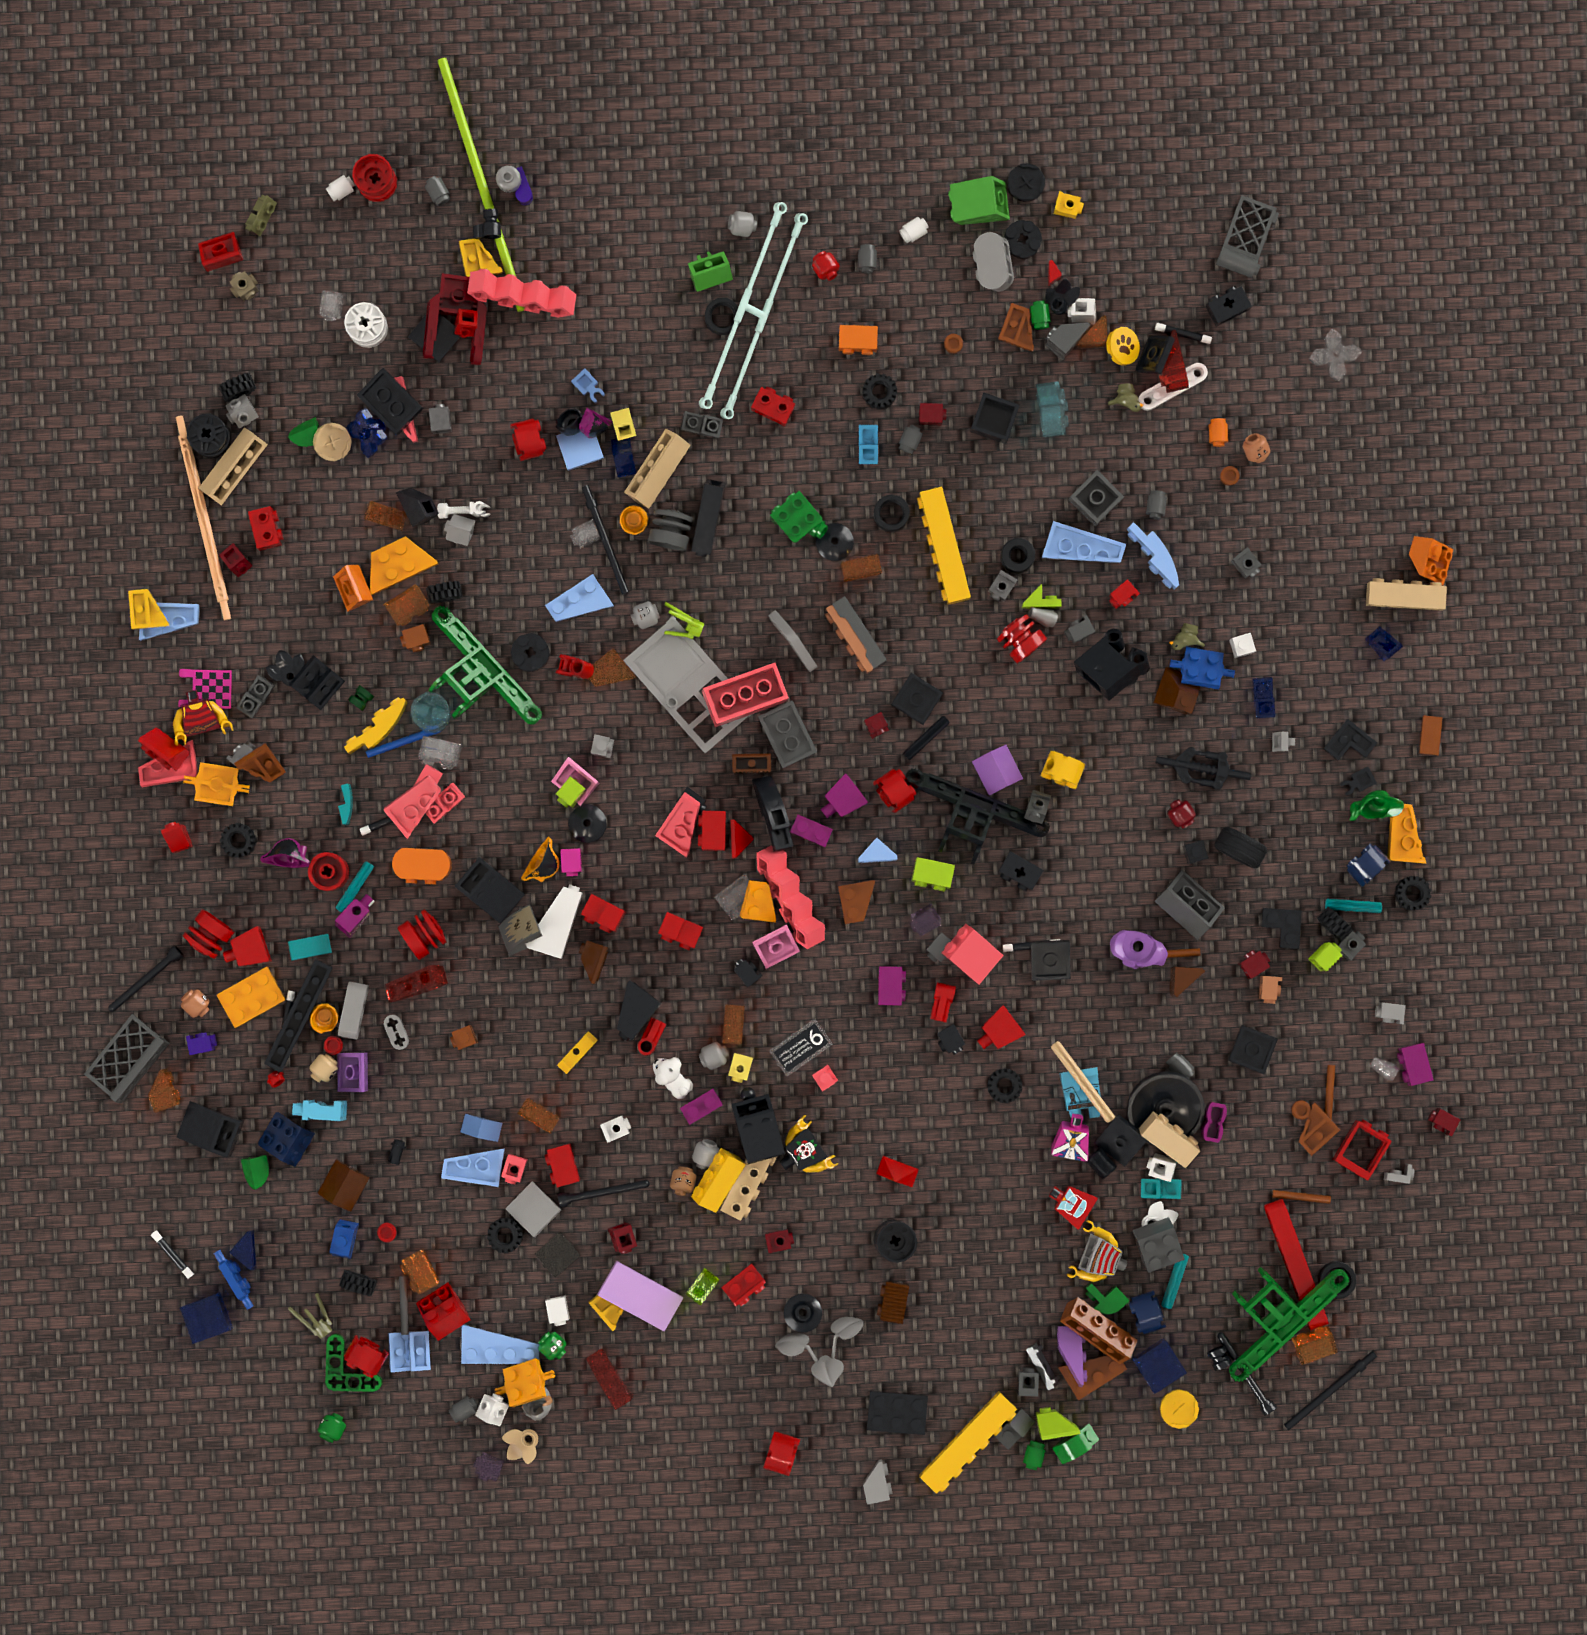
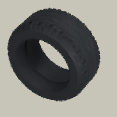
[1214,827,1267,869]

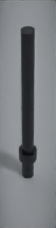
[582,485,629,595]
[1284,1351,1378,1431]

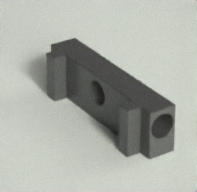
[1026,1342,1060,1390]

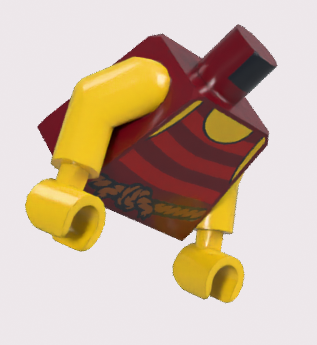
[173,690,233,746]

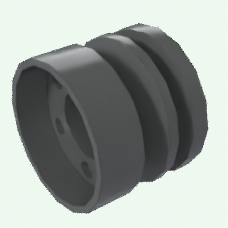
[648,509,693,551]

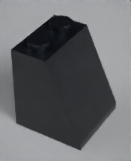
[617,980,662,1041]

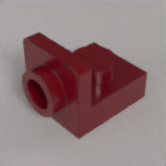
[219,543,252,577]

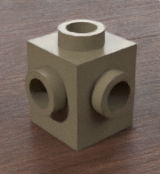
[230,271,259,302]

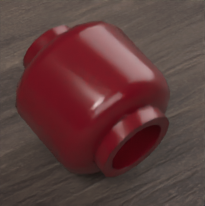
[1167,799,1196,829]

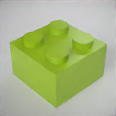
[911,857,955,892]

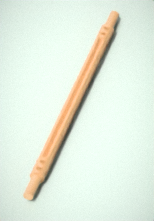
[175,416,231,620]

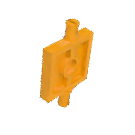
[183,762,250,806]
[495,1358,555,1407]

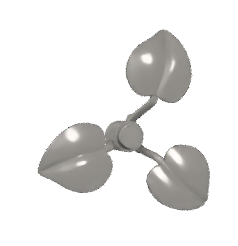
[775,1317,864,1387]

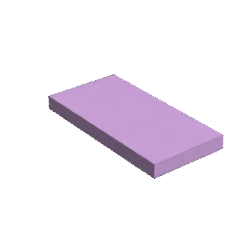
[597,1261,683,1331]

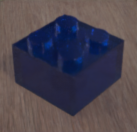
[180,1292,233,1344]
[1132,1338,1187,1394]

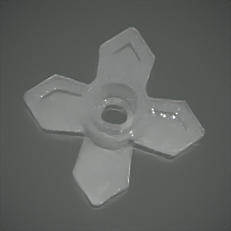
[1309,329,1362,382]

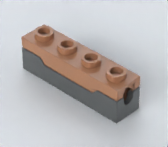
[825,596,887,674]

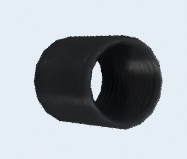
[1087,1148,1117,1179]

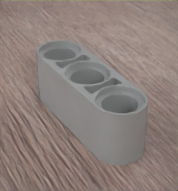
[338,981,369,1040]

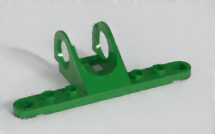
[429,606,542,725]
[1229,1267,1349,1382]

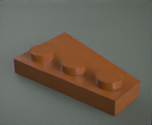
[1058,1355,1127,1400]

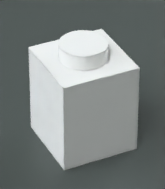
[1229,633,1256,658]
[545,1295,570,1326]

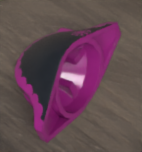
[579,408,613,438]
[260,838,310,868]

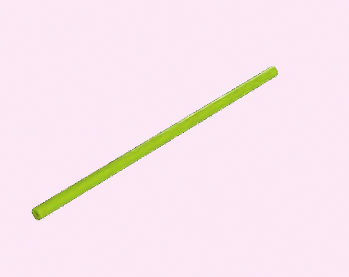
[438,58,524,312]

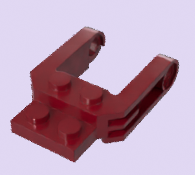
[423,273,487,365]

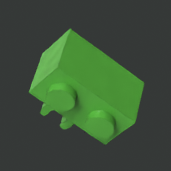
[688,251,733,292]

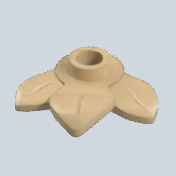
[502,1429,538,1464]

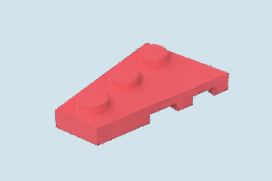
[138,740,198,788]
[383,775,441,839]
[655,792,700,858]

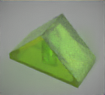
[685,1268,719,1306]

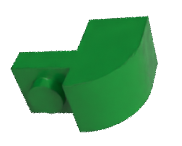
[1085,1282,1130,1314]
[1052,1423,1099,1464]

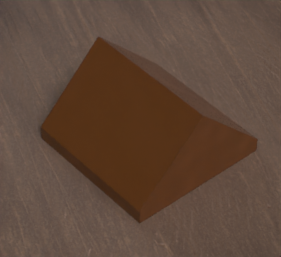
[1170,967,1205,997]
[318,1159,370,1212]

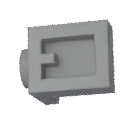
[1383,1164,1414,1184]

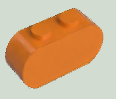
[392,848,452,885]

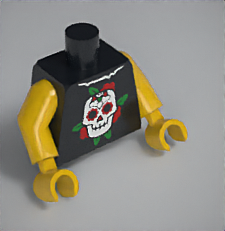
[779,1115,838,1173]

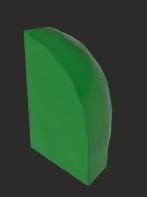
[288,417,319,447]
[241,1155,269,1190]

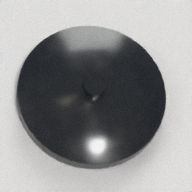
[1127,1071,1205,1145]

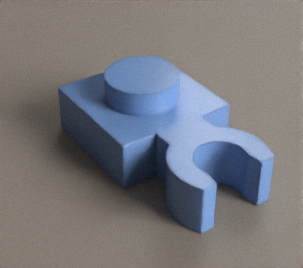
[571,369,605,403]

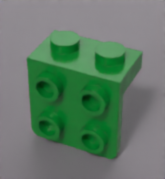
[770,491,822,543]

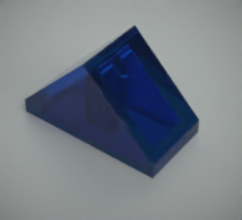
[611,438,636,477]
[1365,627,1403,661]
[229,1230,257,1270]

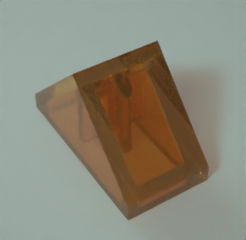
[1076,315,1107,348]

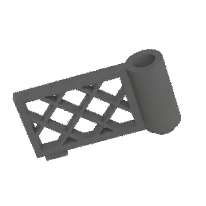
[1216,195,1279,278]

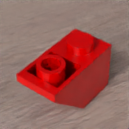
[161,822,193,853]

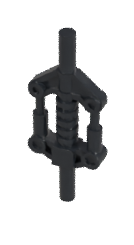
[1155,747,1251,790]

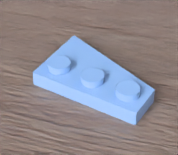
[545,574,614,622]
[139,603,199,641]
[441,1148,505,1187]

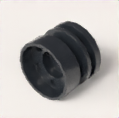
[187,414,232,458]
[873,1219,917,1263]

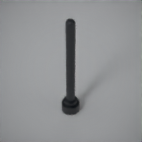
[108,945,184,1012]
[557,1180,650,1208]
[1217,1332,1277,1416]

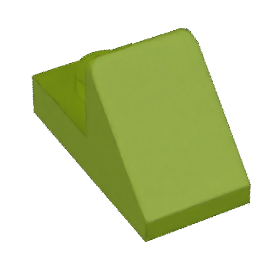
[1022,584,1062,609]

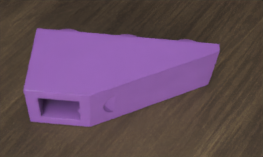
[1057,1326,1087,1387]

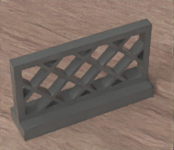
[84,1014,170,1104]

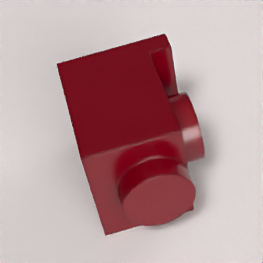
[864,712,889,739]
[1428,1108,1461,1137]
[608,1222,637,1254]
[765,1229,794,1253]

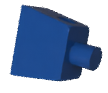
[330,1219,359,1259]

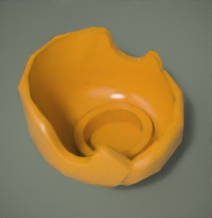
[620,505,649,535]
[309,1004,339,1034]

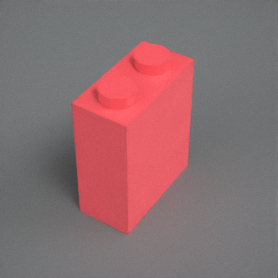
[942,924,1004,985]

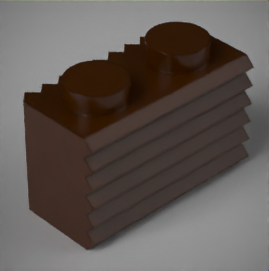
[732,754,771,774]
[877,1281,909,1324]

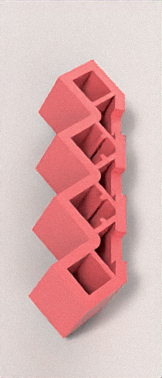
[467,269,576,318]
[757,845,825,949]

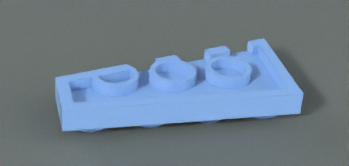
[1042,521,1126,563]
[461,1325,539,1364]

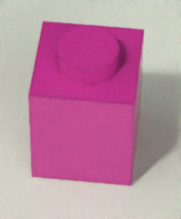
[561,848,582,876]

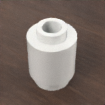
[326,175,355,201]
[899,217,929,243]

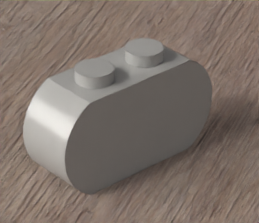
[973,232,1014,292]

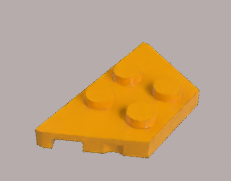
[370,536,438,595]

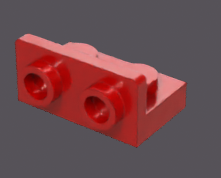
[721,1263,766,1307]

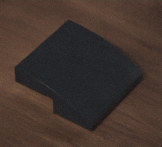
[408,313,460,362]
[289,655,345,710]

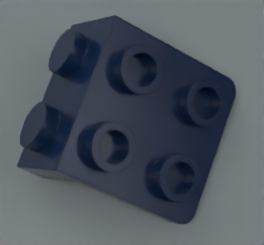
[258,1112,315,1167]

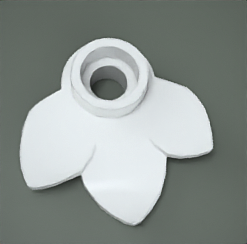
[1141,1201,1178,1227]

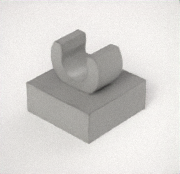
[1272,732,1295,752]

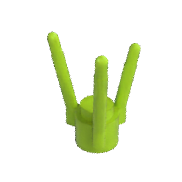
[664,602,704,639]

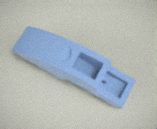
[1127,522,1179,590]

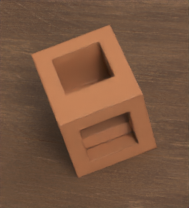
[1259,976,1282,1004]

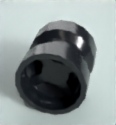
[1207,1345,1232,1371]

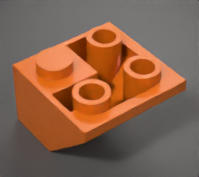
[1409,536,1454,586]

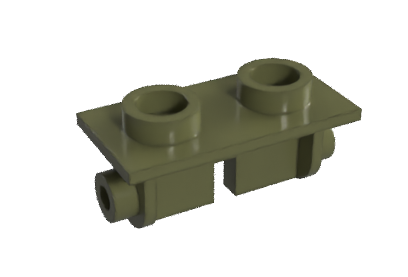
[245,195,277,236]

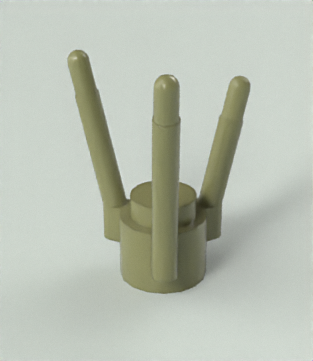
[288,1293,333,1339]

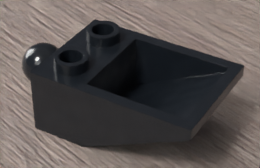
[731,1087,785,1164]

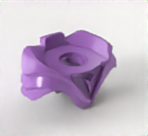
[1110,930,1168,969]

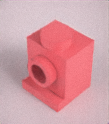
[812,1065,838,1092]
[501,1154,528,1185]

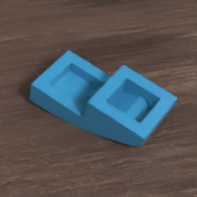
[859,425,878,464]

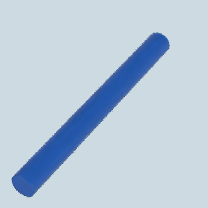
[366,725,440,758]

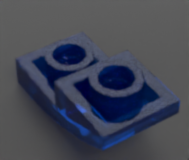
[1252,677,1275,718]

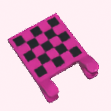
[178,669,232,709]

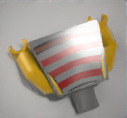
[1067,1221,1127,1282]

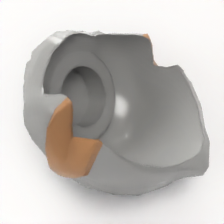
[521,1387,553,1421]

